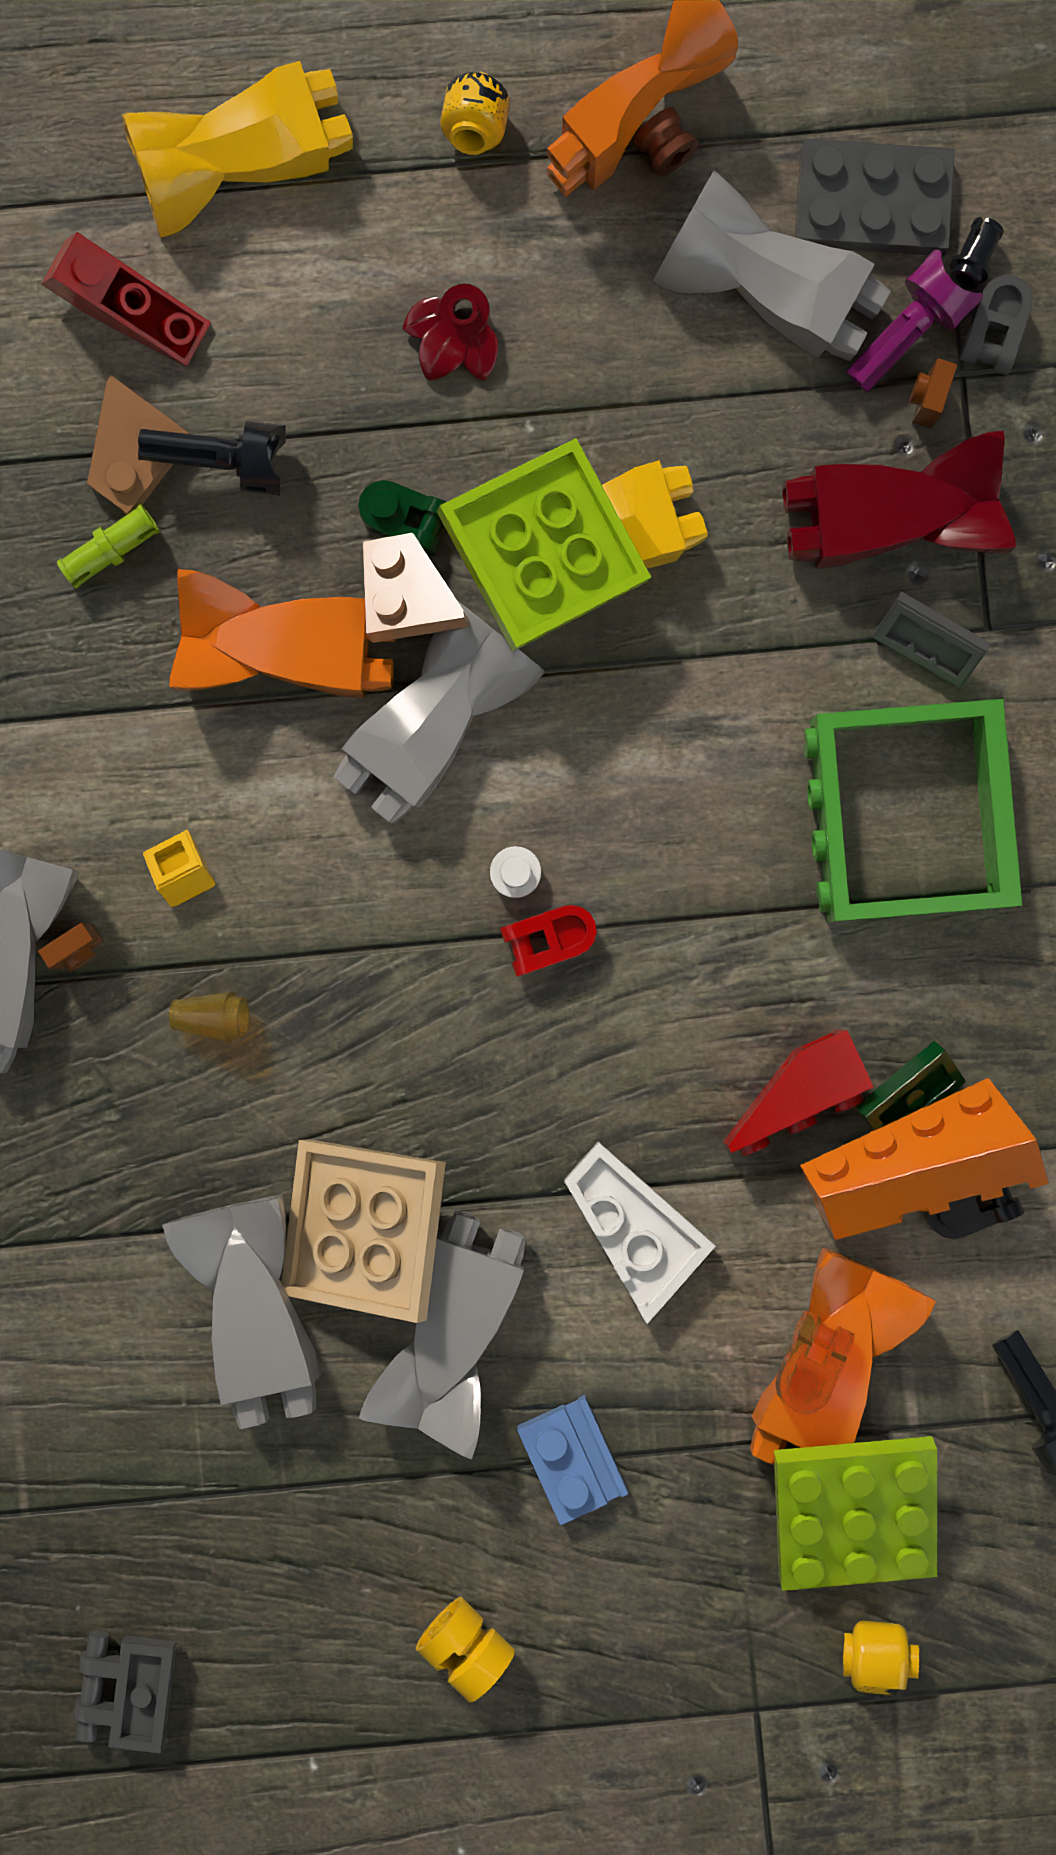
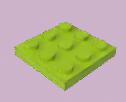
[436,438,651,652]
[774,1436,937,1591]

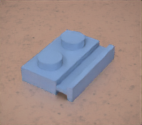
[517,1395,629,1525]

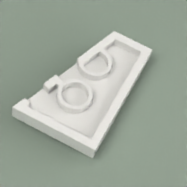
[564,1141,716,1324]

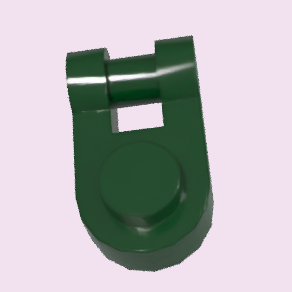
[358,480,446,556]

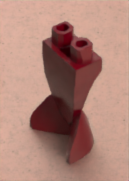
[782,430,1016,569]

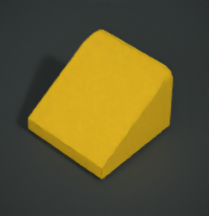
[143,829,215,907]

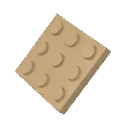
[281,1139,446,1323]

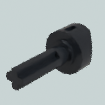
[138,421,286,496]
[992,1330,1056,1476]

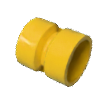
[415,1597,515,1703]

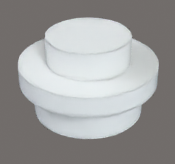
[490,846,541,898]

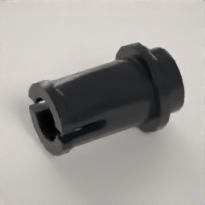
[950,217,1004,289]

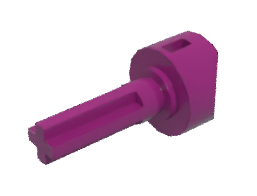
[846,250,983,393]

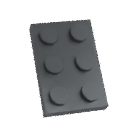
[795,139,955,256]

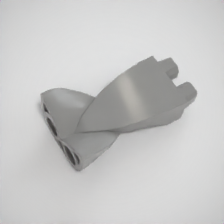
[653,171,891,361]
[334,602,545,824]
[0,849,79,1073]
[162,1195,321,1429]
[358,1210,526,1459]

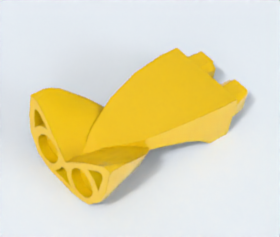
[121,61,353,238]
[602,460,708,568]

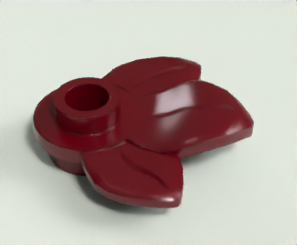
[402,283,499,381]

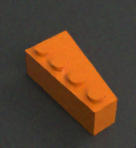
[800,1078,1049,1240]

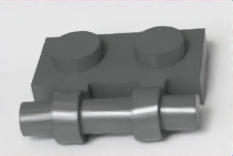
[73,1630,177,1754]

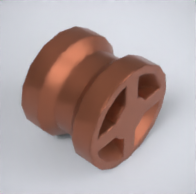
[634,107,699,177]

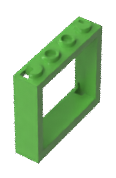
[803,699,1022,923]

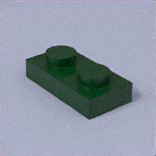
[855,1041,966,1131]

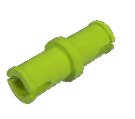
[57,504,160,589]

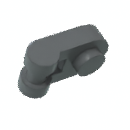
[959,274,1033,375]

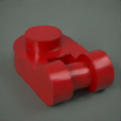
[500,905,597,977]

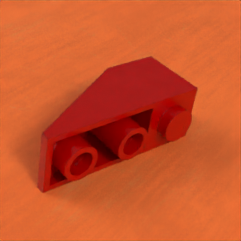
[41,232,211,367]
[723,1029,874,1156]

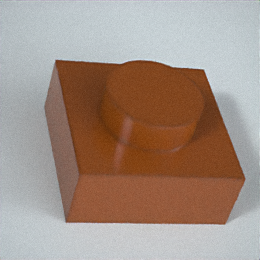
[909,358,957,428]
[38,922,104,972]

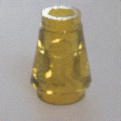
[169,991,250,1043]

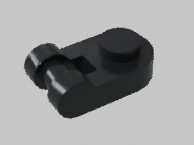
[923,1187,1024,1239]

